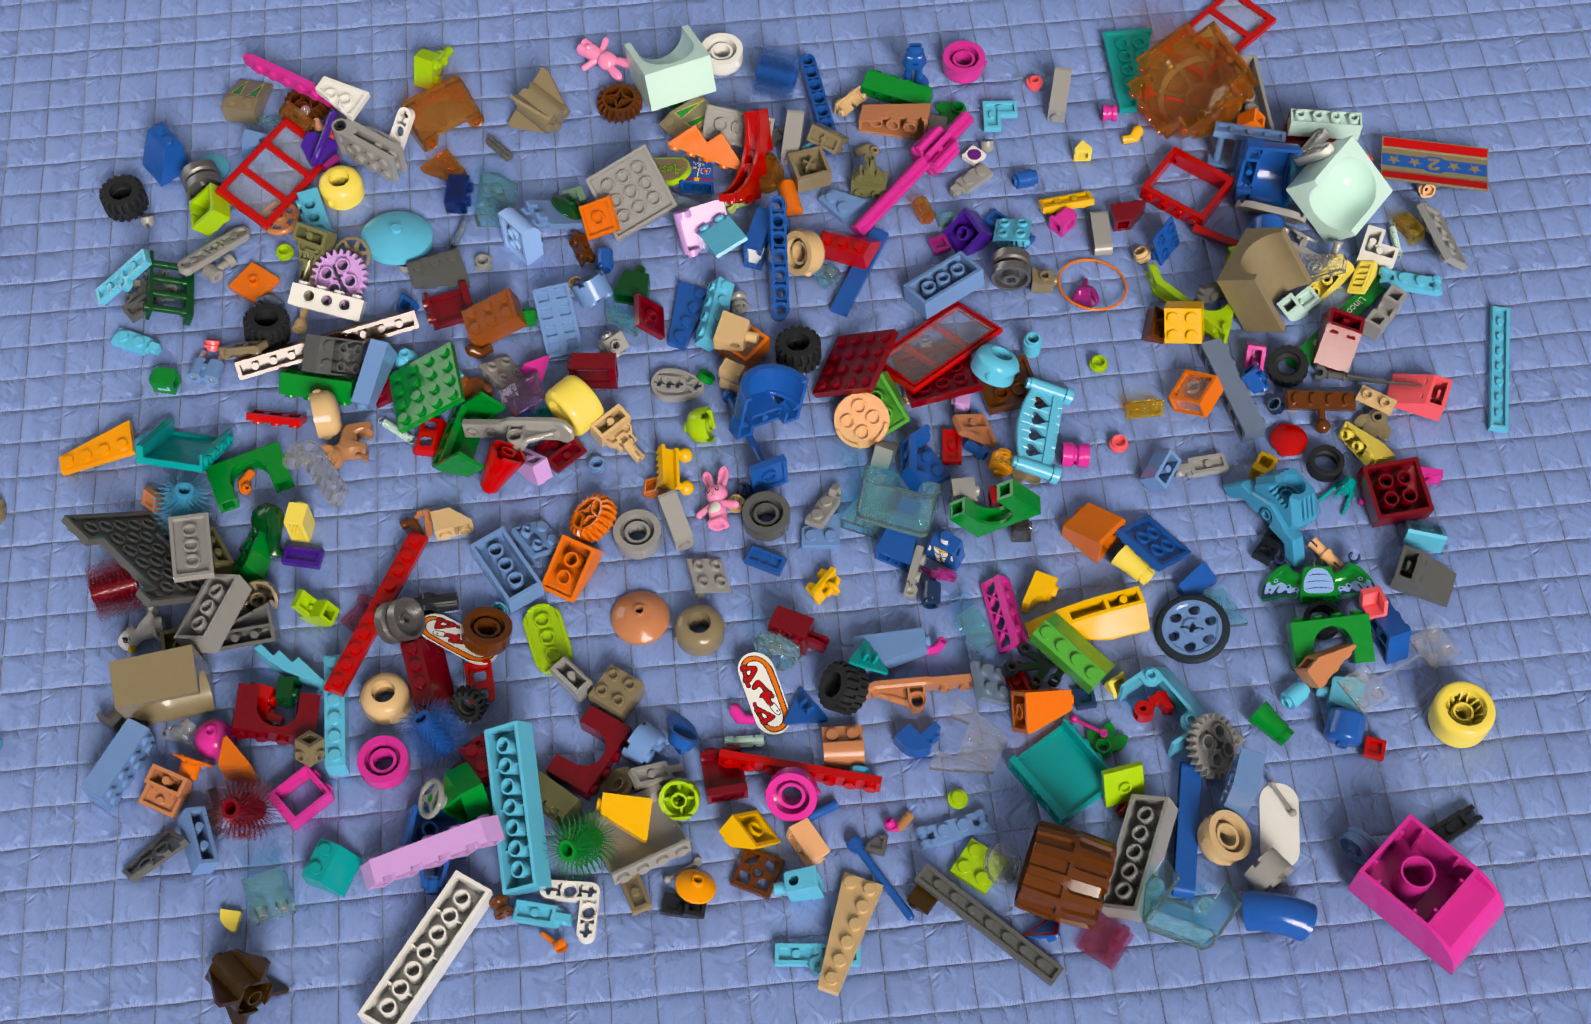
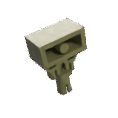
[851,153,888,199]
[292,221,338,281]

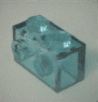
[955,604,998,654]

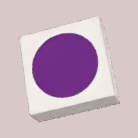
[962,145,986,167]

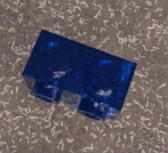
[444,174,474,214]

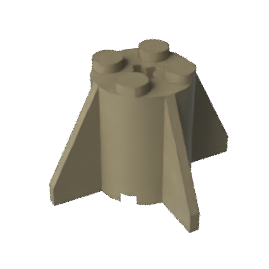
[507,66,571,134]

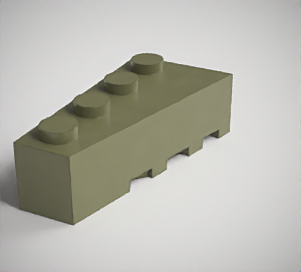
[538,770,584,832]

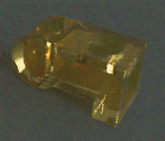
[1392,211,1426,247]

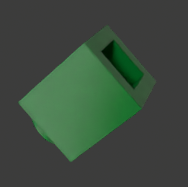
[149,367,181,395]

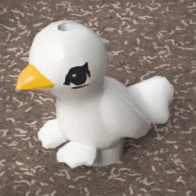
[118,607,166,655]

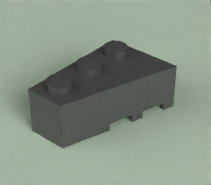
[406,248,471,289]
[219,599,280,651]

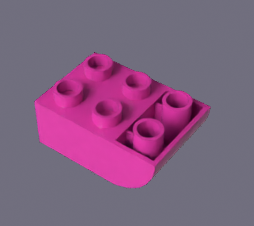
[1348,814,1504,975]

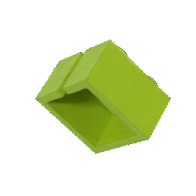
[189,183,231,236]

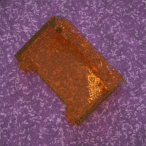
[401,76,485,152]

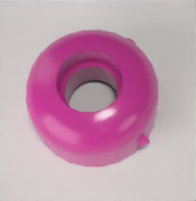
[940,40,987,84]
[357,735,411,790]
[763,766,821,822]

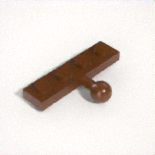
[1284,390,1356,434]

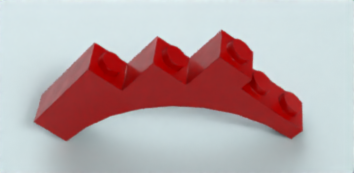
[718,108,773,204]

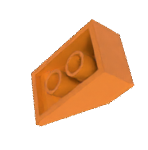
[542,534,604,603]

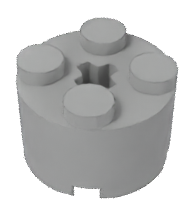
[1244,848,1295,892]

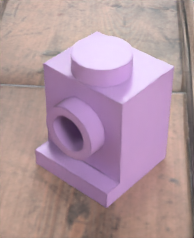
[951,394,971,414]

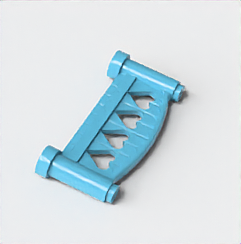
[1010,377,1075,485]

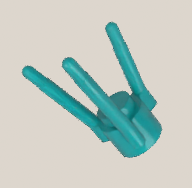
[1317,476,1357,515]

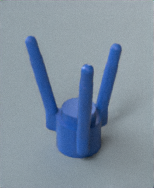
[419,860,450,895]

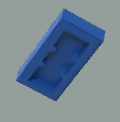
[744,545,787,577]

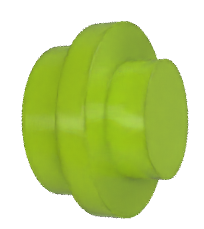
[276,244,294,261]
[1089,355,1108,373]
[947,789,968,809]

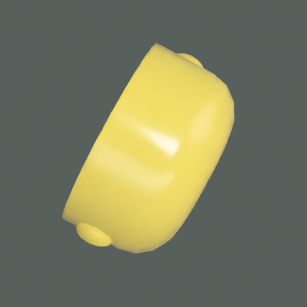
[318,165,365,210]

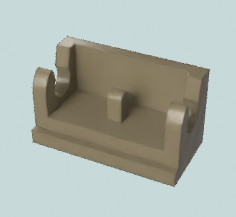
[806,123,849,155]

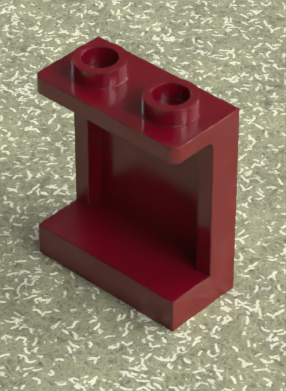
[422,281,473,331]
[700,744,748,804]

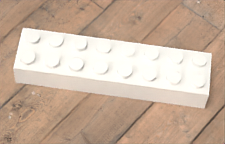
[357,870,494,1024]

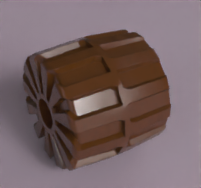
[1014,821,1117,930]

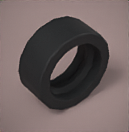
[1306,445,1345,482]
[1303,601,1340,640]

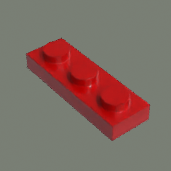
[246,409,307,428]

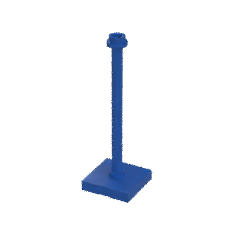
[722,389,789,494]

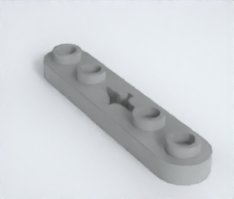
[177,226,251,276]

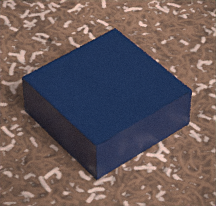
[1072,688,1097,711]

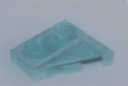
[1203,588,1248,627]

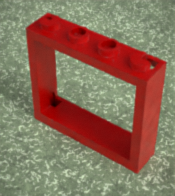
[1139,146,1235,227]

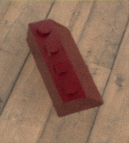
[400,638,455,718]

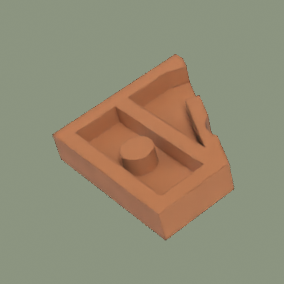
[952,414,998,448]

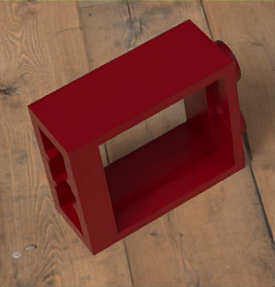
[567,353,619,389]

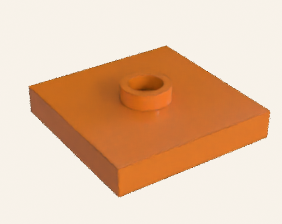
[579,195,621,241]
[228,262,280,305]

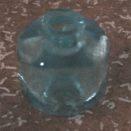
[815,263,841,290]

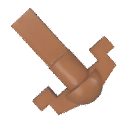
[414,508,435,537]

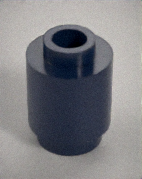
[921,579,941,609]

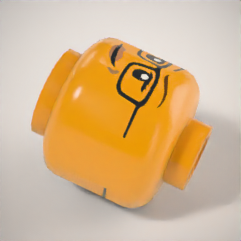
[988,448,1013,478]

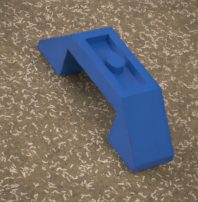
[900,424,931,498]

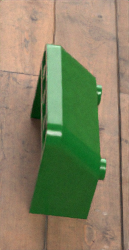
[432,391,506,477]

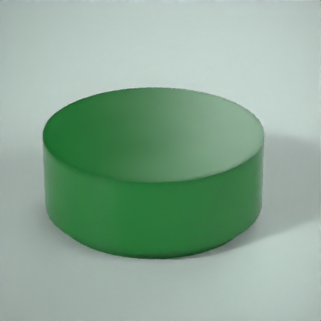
[696,369,716,385]

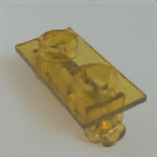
[1124,398,1164,419]

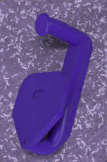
[301,110,338,167]

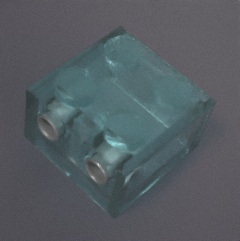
[241,866,298,926]

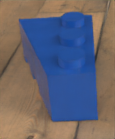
[1359,598,1412,665]

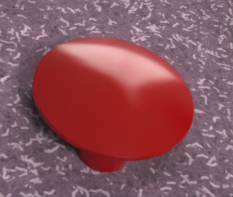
[1270,423,1308,457]

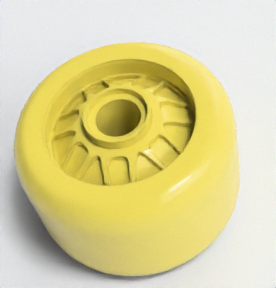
[545,375,604,436]
[1428,681,1496,748]

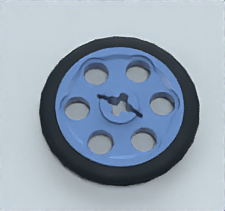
[1154,594,1230,664]

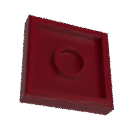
[634,293,665,340]

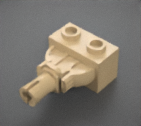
[590,403,646,463]

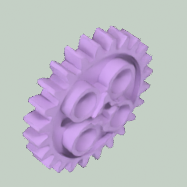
[310,249,370,308]

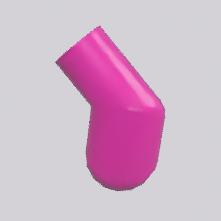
[924,637,947,656]
[729,703,755,725]

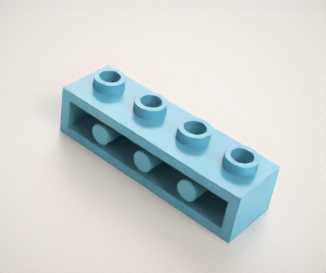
[694,276,735,352]

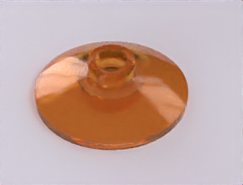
[759,159,784,194]

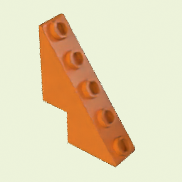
[668,124,741,173]

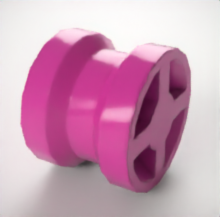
[1101,104,1117,122]

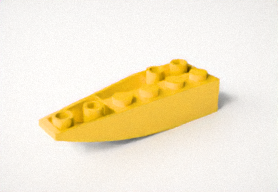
[1024,586,1150,641]

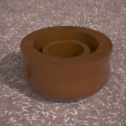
[461,607,512,657]

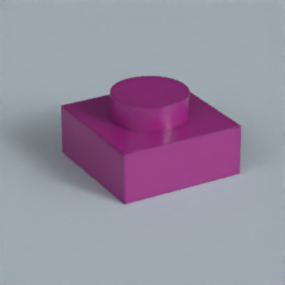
[323,154,340,173]
[928,233,951,256]

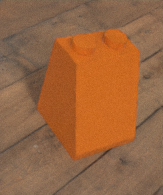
[1061,502,1126,564]
[1011,688,1074,734]

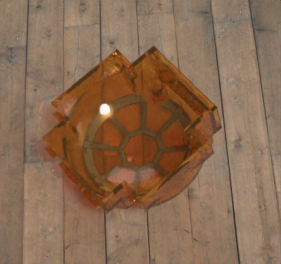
[1127,21,1259,139]

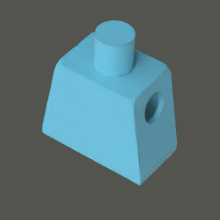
[1315,676,1366,712]
[773,865,825,902]

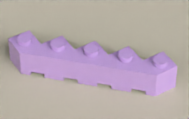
[360,814,505,890]

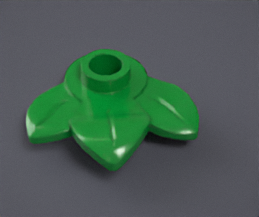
[935,101,967,125]
[1087,722,1128,758]

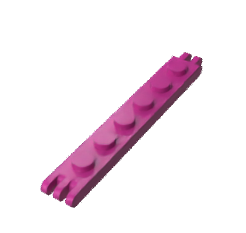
[243,53,337,110]

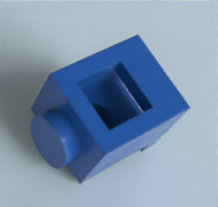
[1241,361,1269,395]

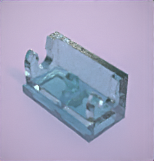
[605,301,642,337]

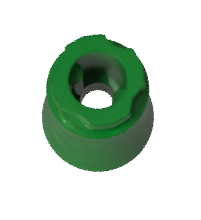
[1248,701,1295,746]

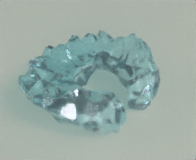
[754,631,803,671]

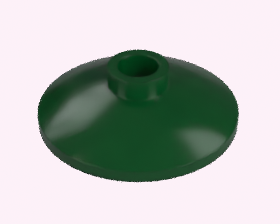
[551,195,581,220]

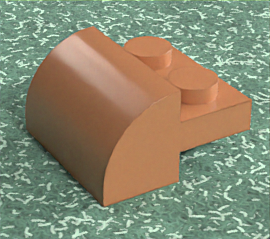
[821,725,865,770]
[138,763,192,819]

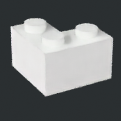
[1355,225,1399,272]

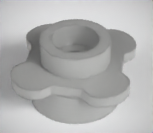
[474,254,492,272]

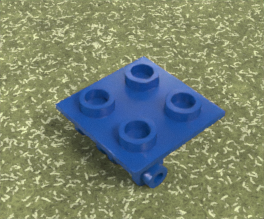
[1150,216,1180,266]

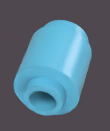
[1022,332,1042,358]
[1280,681,1311,710]

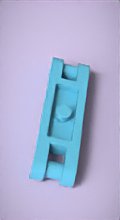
[1379,267,1443,296]

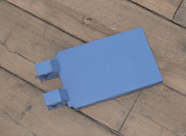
[521,200,584,229]

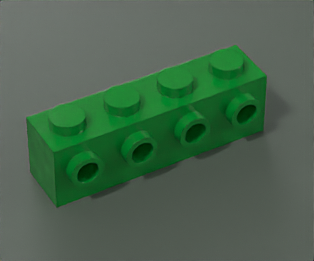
[861,69,933,104]
[279,368,358,406]

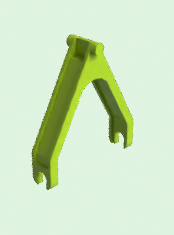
[1146,246,1236,344]

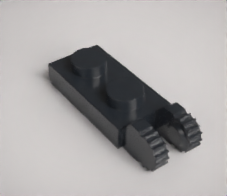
[1430,804,1483,844]

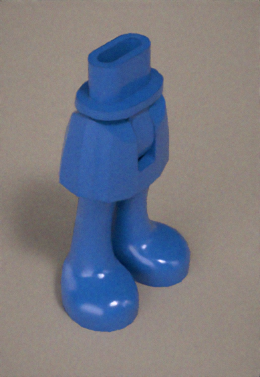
[900,43,929,86]

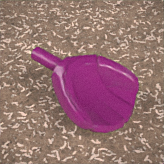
[1072,278,1099,309]
[921,566,957,582]

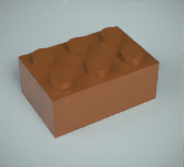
[461,287,527,348]

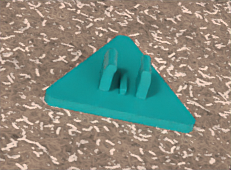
[848,640,889,675]

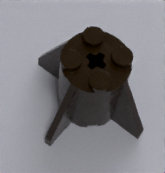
[205,949,289,1024]

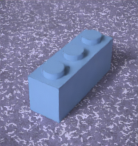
[178,806,219,876]

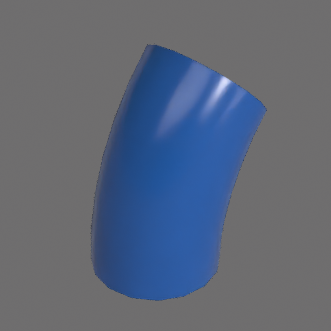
[1242,891,1318,941]

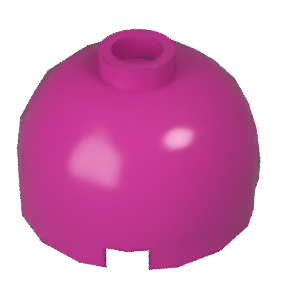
[194,719,237,761]

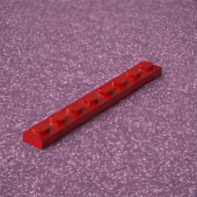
[718,749,882,793]

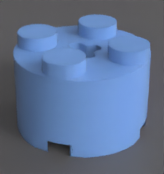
[570,270,614,308]
[622,721,667,766]

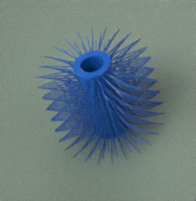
[752,45,802,103]
[395,696,470,770]

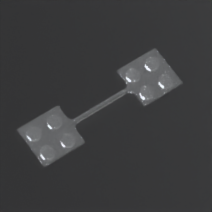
[1337,622,1462,714]

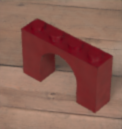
[230,683,321,745]
[546,705,632,801]

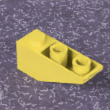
[1310,254,1355,306]
[1338,421,1396,466]

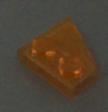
[420,148,467,184]

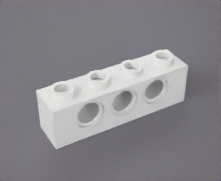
[287,280,367,323]

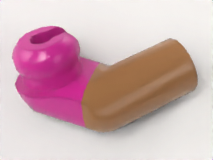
[884,811,914,832]

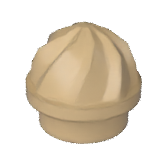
[1133,246,1151,265]

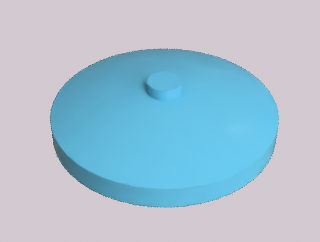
[361,211,433,265]

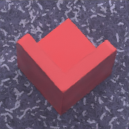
[1359,585,1388,619]

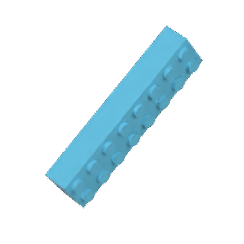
[484,720,552,896]

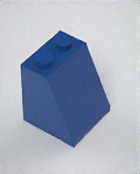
[142,122,189,187]

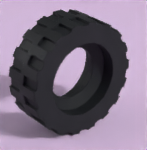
[1267,345,1309,388]

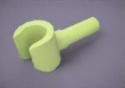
[725,202,750,214]

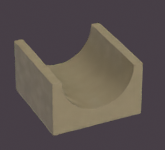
[1216,227,1312,332]

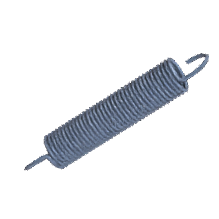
[448,217,470,250]

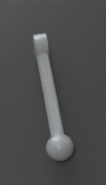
[1268,780,1297,817]
[663,857,702,883]

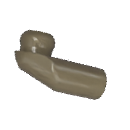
[853,143,879,157]

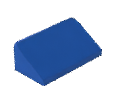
[1177,561,1217,596]

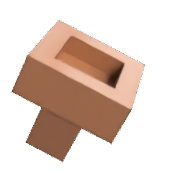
[141,486,165,513]

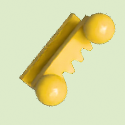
[656,444,694,495]

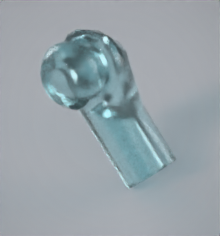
[259,115,282,127]

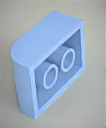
[498,207,544,266]

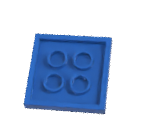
[1115,515,1192,572]

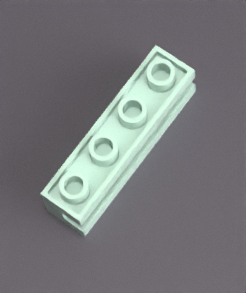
[1287,108,1363,140]

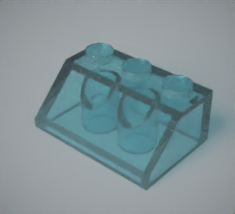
[474,172,518,228]

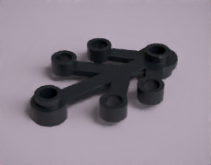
[1001,642,1064,689]

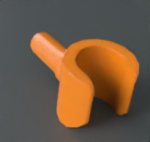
[540,931,568,953]

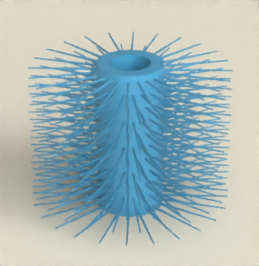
[153,470,214,534]

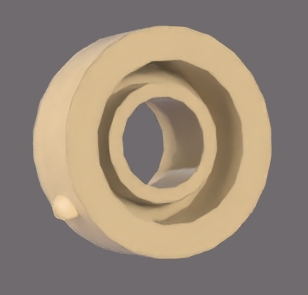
[787,228,825,277]
[309,389,342,440]
[359,672,413,726]
[1197,810,1252,866]

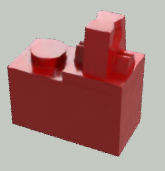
[251,682,285,726]

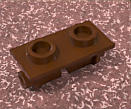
[569,229,596,268]

